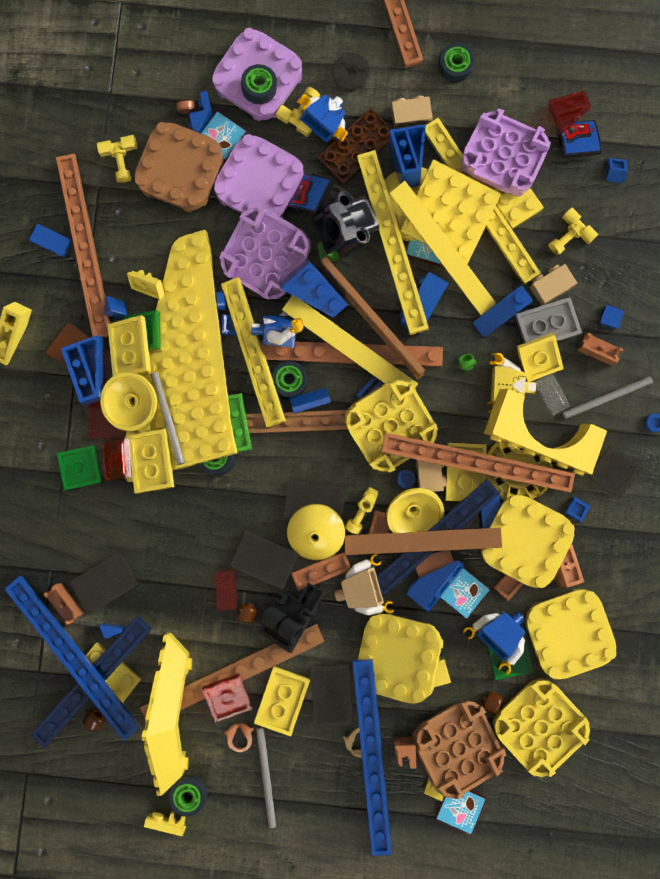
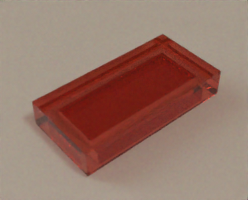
[215,570,238,611]

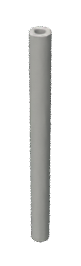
[150,372,185,465]
[562,376,653,419]
[256,727,276,828]

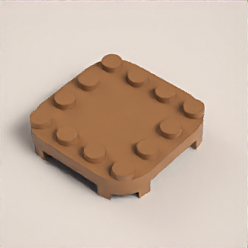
[135,122,224,212]
[412,700,506,799]

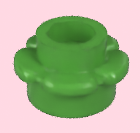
[458,354,477,371]

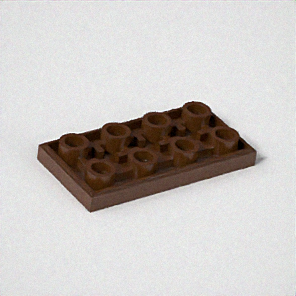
[317,107,392,186]
[45,322,113,385]

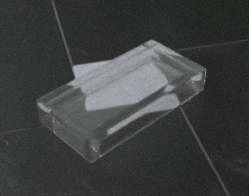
[535,373,571,416]

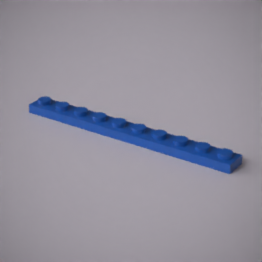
[5,576,141,741]
[353,659,392,856]

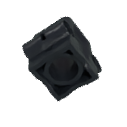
[311,191,379,257]

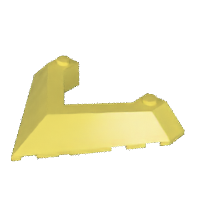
[141,633,192,796]

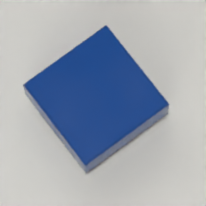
[599,305,624,330]
[563,496,591,523]

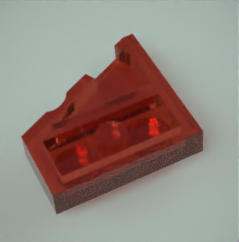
[548,90,591,134]

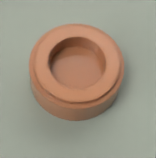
[176,101,196,114]

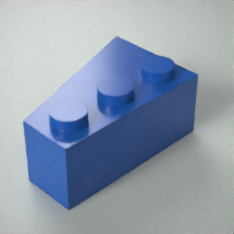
[388,124,426,187]
[279,259,348,318]
[61,335,104,406]

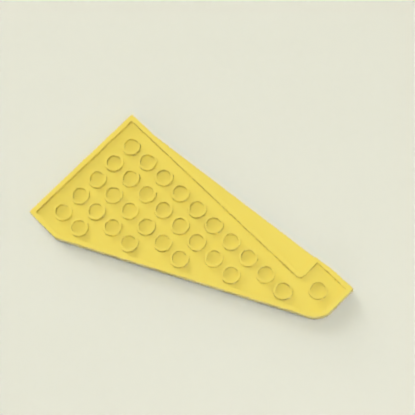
[124,230,238,482]

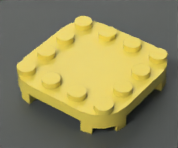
[345,379,438,472]
[481,495,575,588]
[524,589,616,679]
[358,614,443,704]
[492,678,590,777]

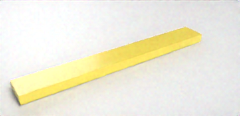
[389,181,496,316]
[221,277,286,427]
[282,295,418,389]

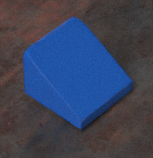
[606,158,628,183]
[104,296,127,319]
[218,314,237,336]
[99,623,126,639]

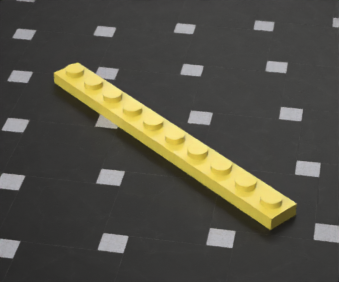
[425,118,541,285]
[357,150,429,335]

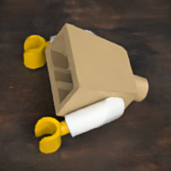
[335,554,394,616]

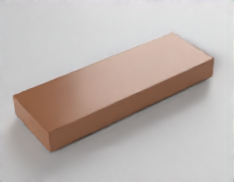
[291,551,351,591]

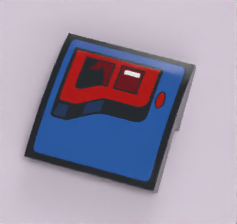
[557,120,602,158]
[287,174,334,216]

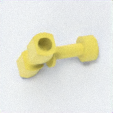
[276,87,320,137]
[97,135,138,183]
[549,208,598,255]
[345,487,378,534]

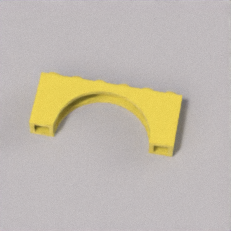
[484,389,607,476]

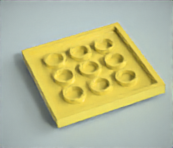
[399,159,501,264]

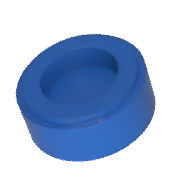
[216,291,226,311]
[644,413,660,433]
[396,470,416,489]

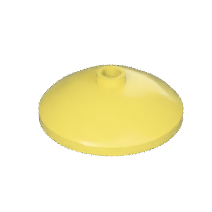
[100,372,157,431]
[387,488,444,533]
[287,504,345,560]

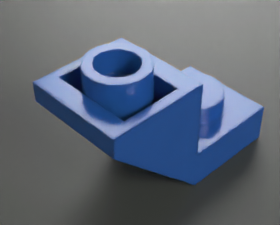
[187,91,213,133]

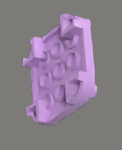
[212,28,302,121]
[461,108,551,197]
[214,134,304,219]
[219,207,311,300]

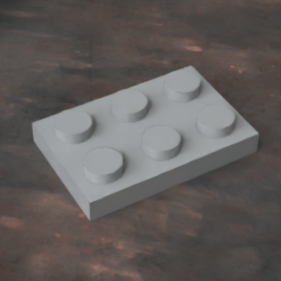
[515,297,582,343]

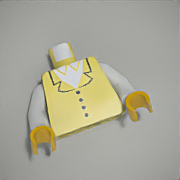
[487,353,536,413]

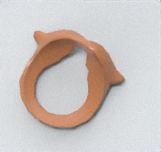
[224,723,254,752]

